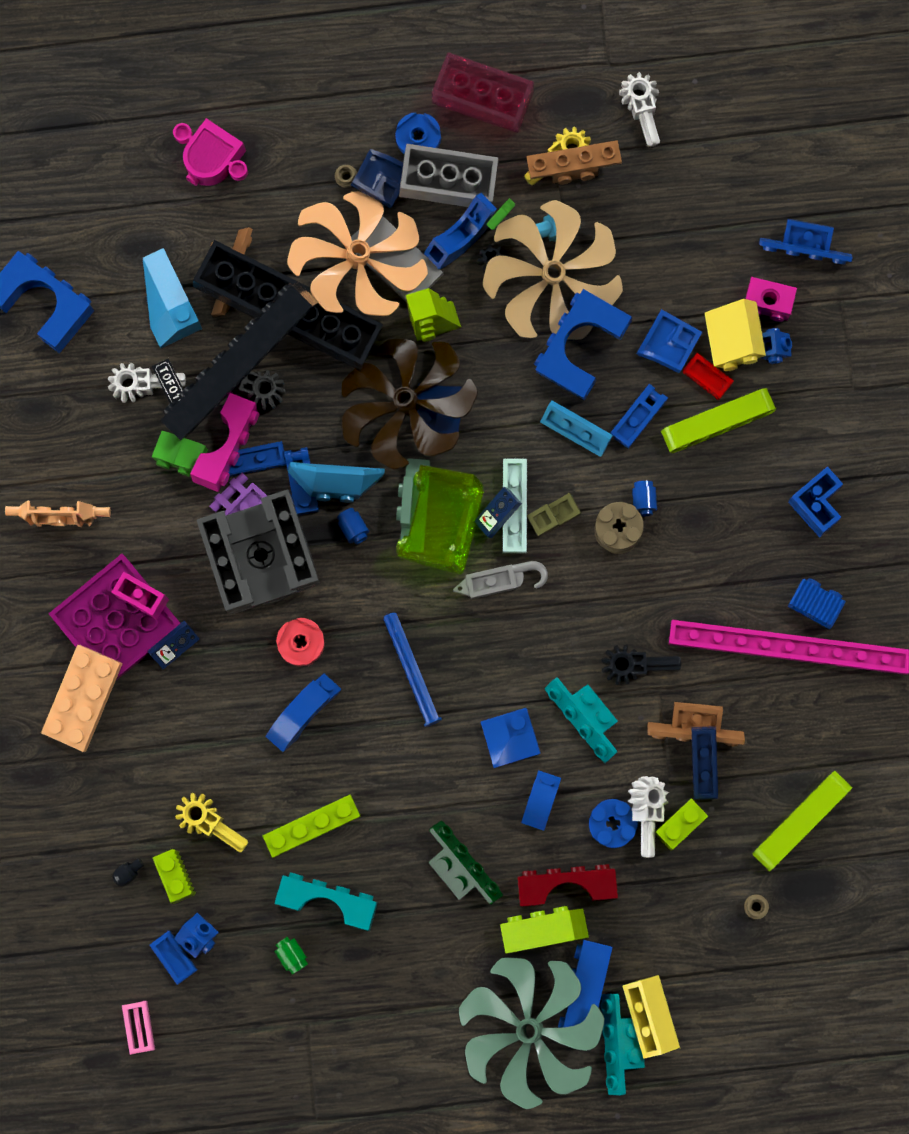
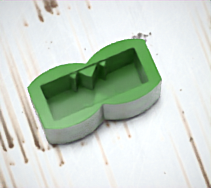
[152,431,208,477]

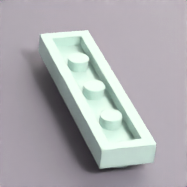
[503,459,527,553]

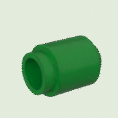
[274,937,308,975]

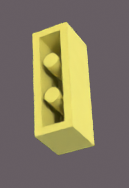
[623,975,680,1058]

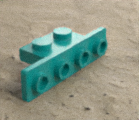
[545,677,618,763]
[601,994,645,1095]

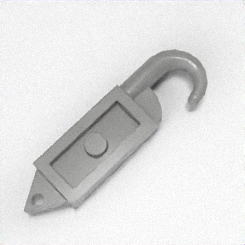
[453,561,548,599]

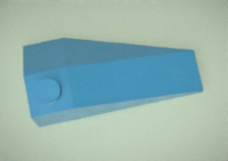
[143,248,202,348]

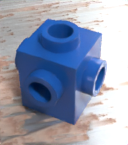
[759,328,792,364]
[174,913,218,958]

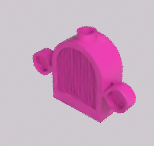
[173,118,248,186]

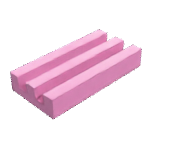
[122,1001,155,1055]

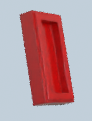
[682,353,734,400]

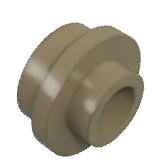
[335,165,357,188]
[744,895,769,919]

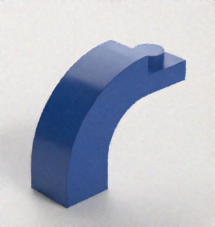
[424,193,497,270]
[265,674,341,752]

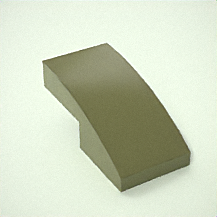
[527,493,582,536]

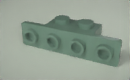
[396,459,430,553]

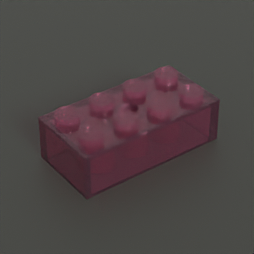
[432,52,534,133]

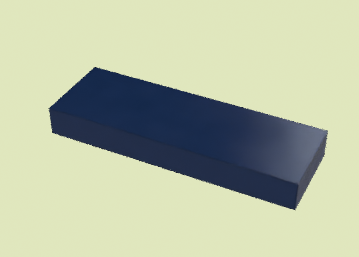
[691,726,718,799]

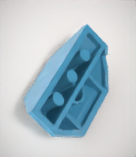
[288,462,385,503]

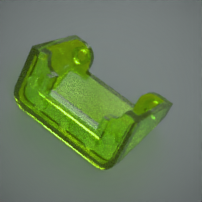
[396,465,483,574]

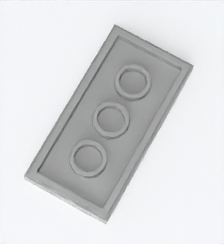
[351,216,444,303]

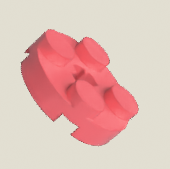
[276,618,325,666]

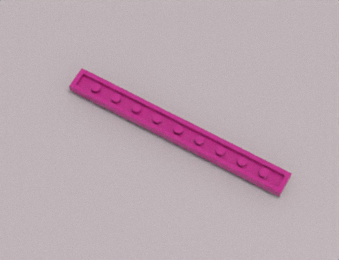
[668,620,909,675]

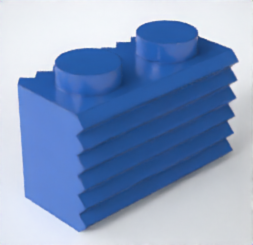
[787,578,846,629]

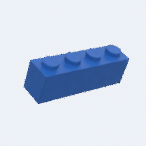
[558,940,612,1028]

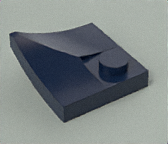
[351,149,403,208]
[417,383,462,434]

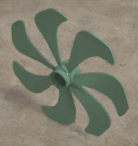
[459,958,605,1109]

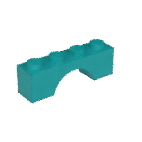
[274,872,378,931]

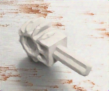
[619,72,660,147]
[108,363,186,403]
[628,776,669,858]

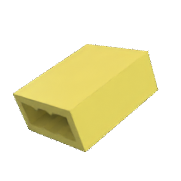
[705,299,766,371]

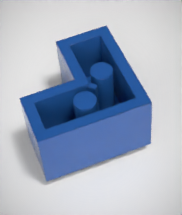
[788,466,843,538]

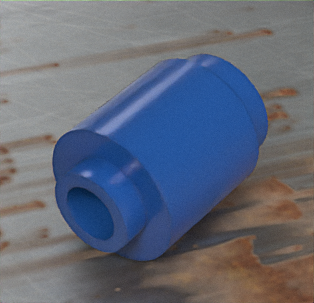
[632,481,657,517]
[337,508,369,544]

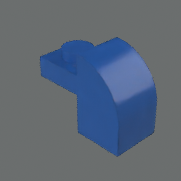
[521,770,561,831]

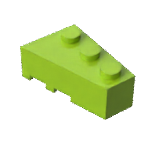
[406,288,461,342]
[500,906,589,953]

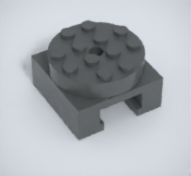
[197,489,321,615]

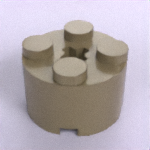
[595,502,643,554]

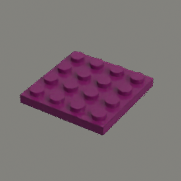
[49,553,180,682]

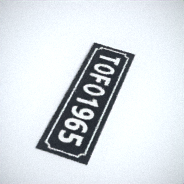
[152,359,184,404]

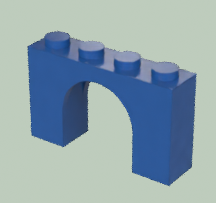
[0,251,94,354]
[534,289,632,401]

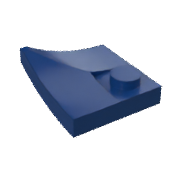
[636,309,702,373]
[481,707,541,768]

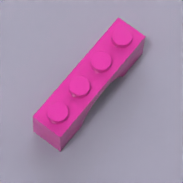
[190,393,259,492]

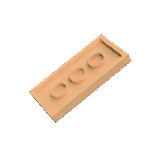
[41,645,123,752]

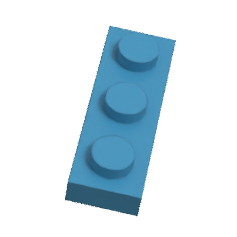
[540,401,613,457]

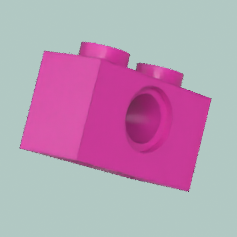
[745,277,797,322]
[111,572,169,620]

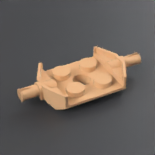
[5,501,111,527]

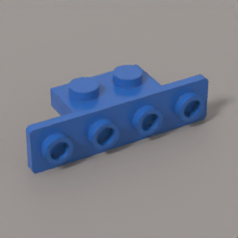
[759,219,853,264]

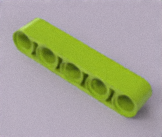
[661,388,776,453]
[752,770,852,872]

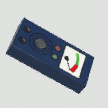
[474,487,522,538]
[148,621,200,669]

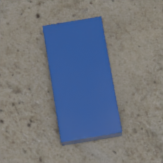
[149,930,198,985]

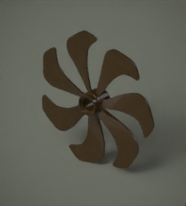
[342,339,478,470]

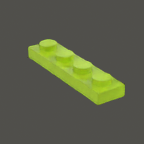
[262,795,361,858]

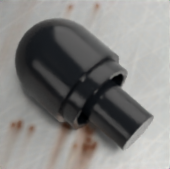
[113,858,144,886]

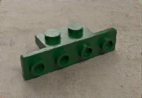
[428,821,503,905]

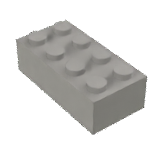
[399,144,498,207]

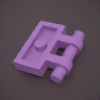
[209,473,267,515]

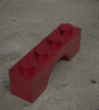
[517,864,618,907]

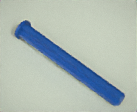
[384,613,442,727]

